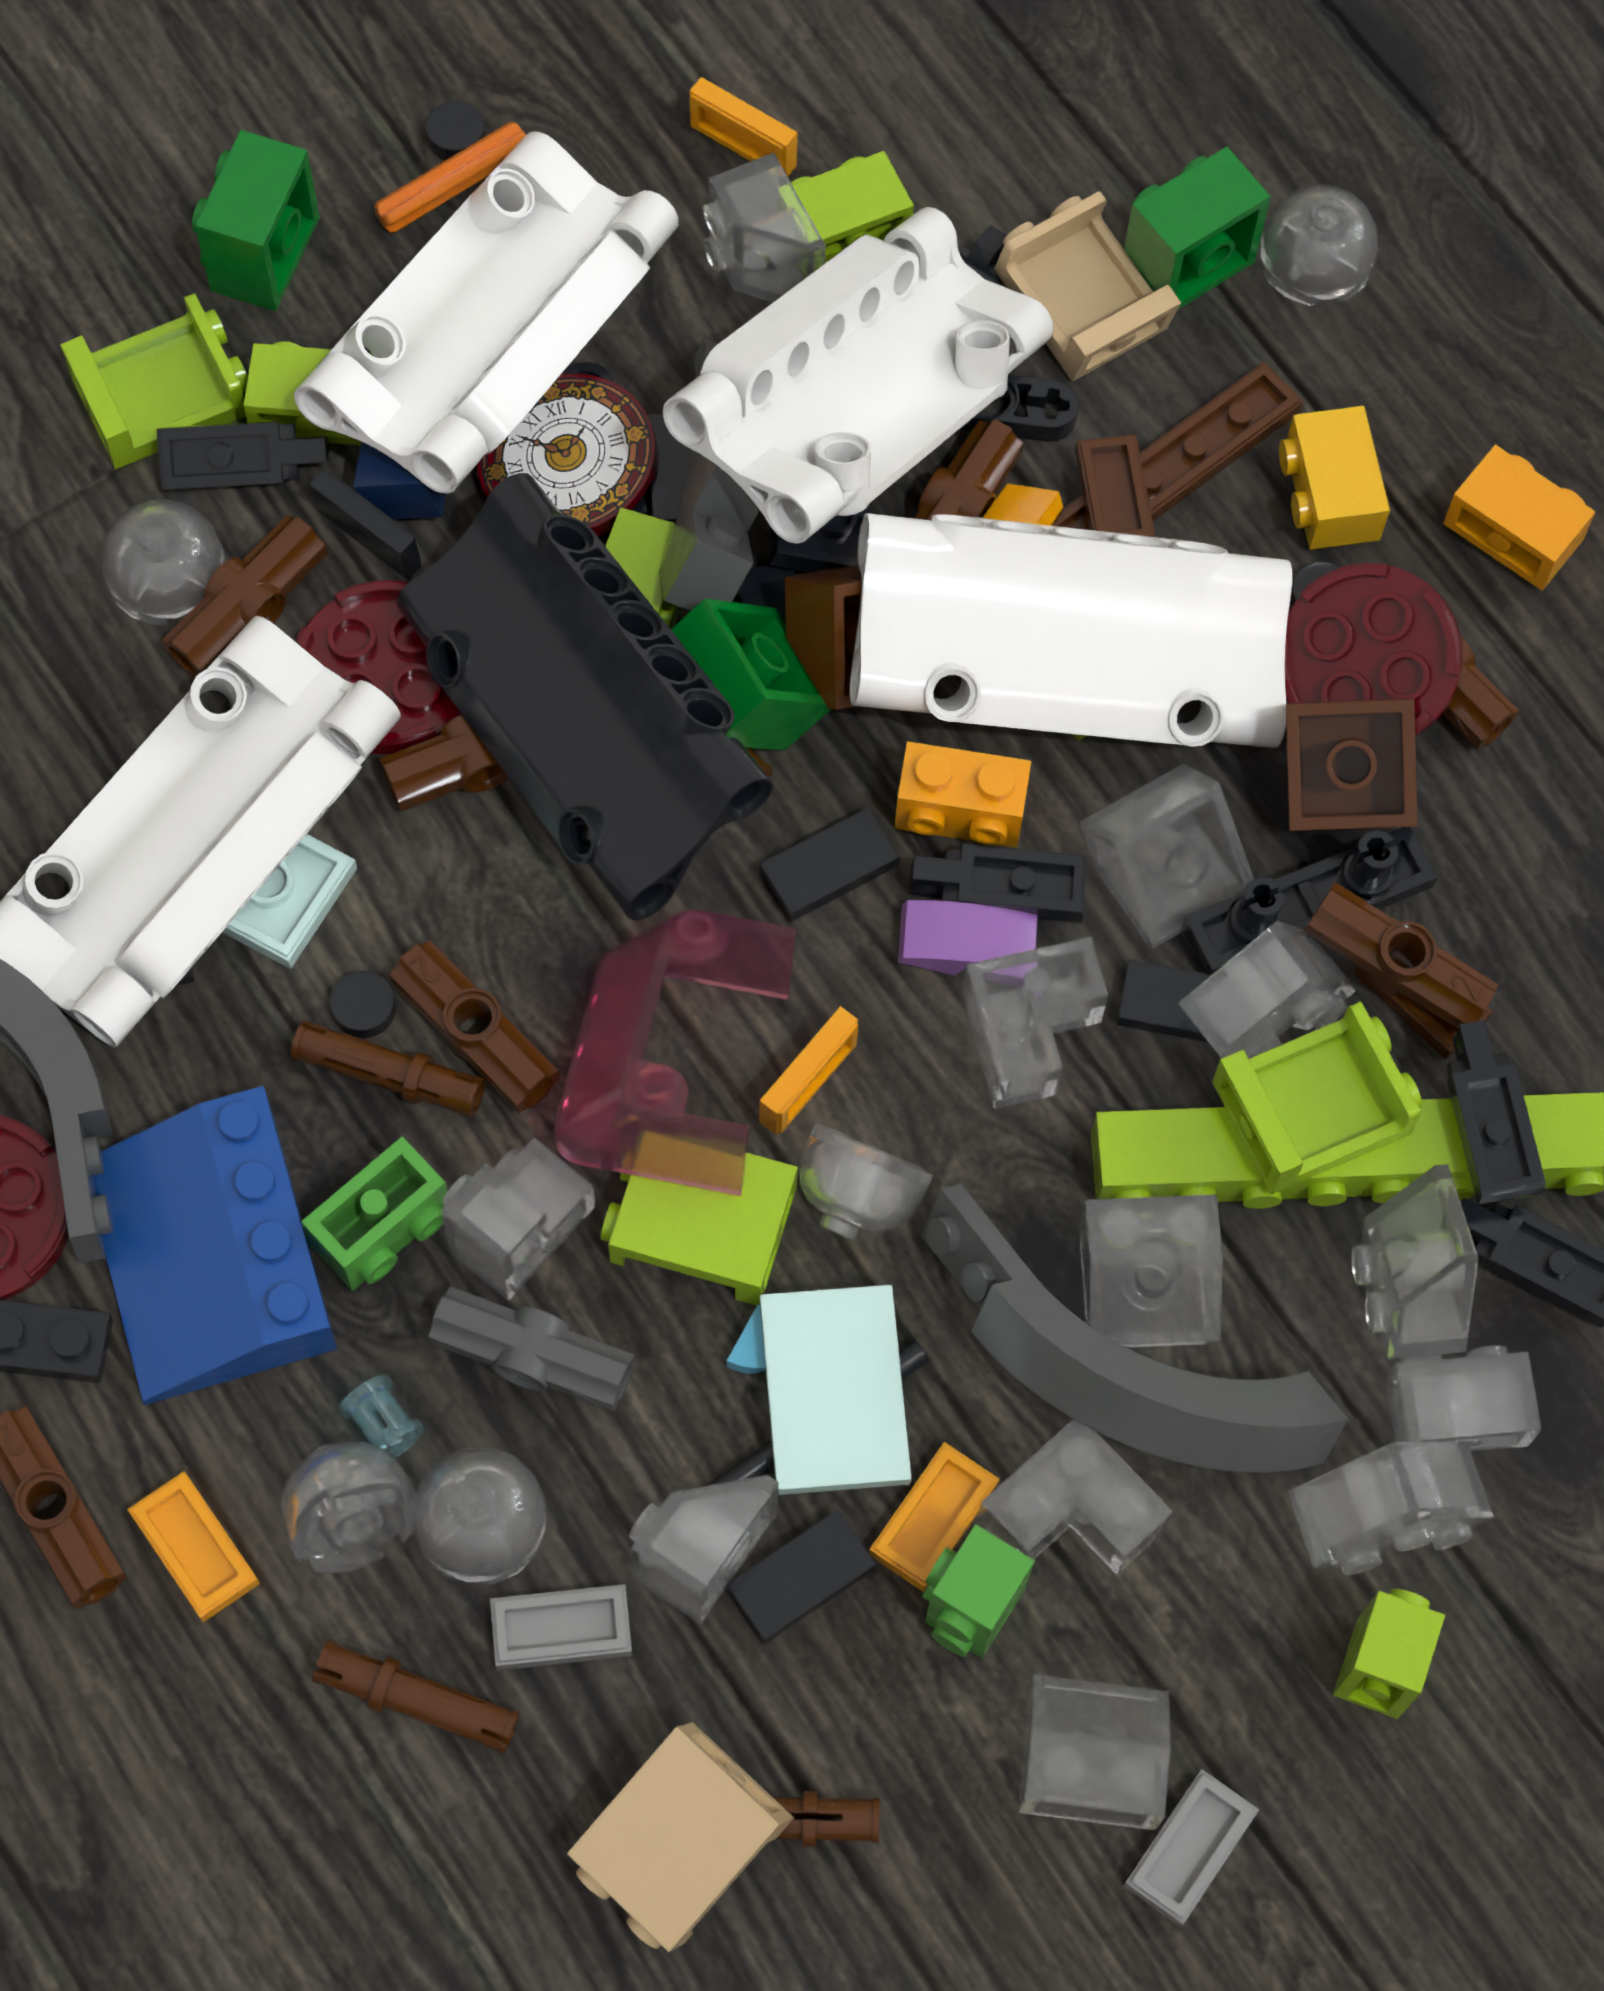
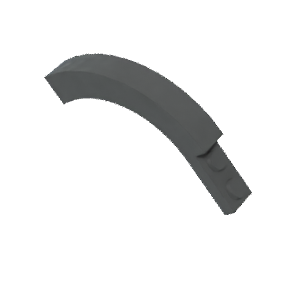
[0,959,113,1263]
[921,1184,1348,1473]

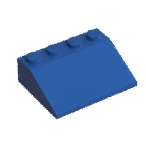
[93,1085,337,1405]

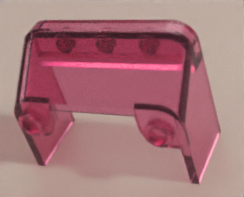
[555,910,797,1196]

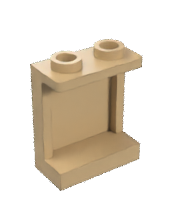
[994,191,1181,382]
[567,1722,794,1952]

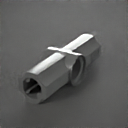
[428,1287,635,1412]

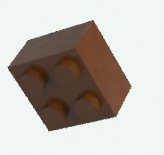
[1286,698,1418,831]

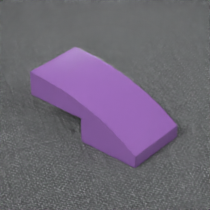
[898,900,1037,981]

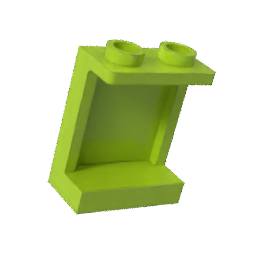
[60,293,248,470]
[1212,1002,1422,1195]
[601,1125,798,1306]

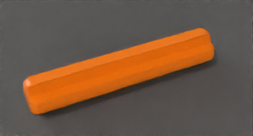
[374,122,525,233]

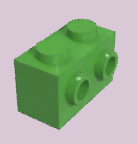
[301,1136,451,1292]
[922,1524,1035,1659]

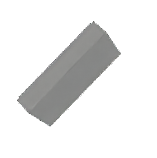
[490,1584,632,1671]
[1123,1769,1259,1927]

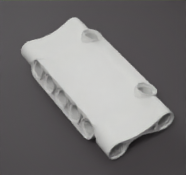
[294,132,678,494]
[663,207,1054,544]
[850,513,1292,748]
[0,616,401,1047]

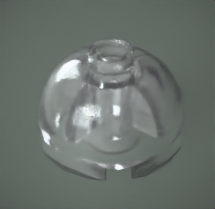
[1259,184,1377,306]
[103,499,225,625]
[799,1122,933,1240]
[281,1442,421,1573]
[413,1446,547,1585]

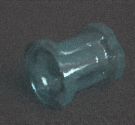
[338,1374,425,1464]

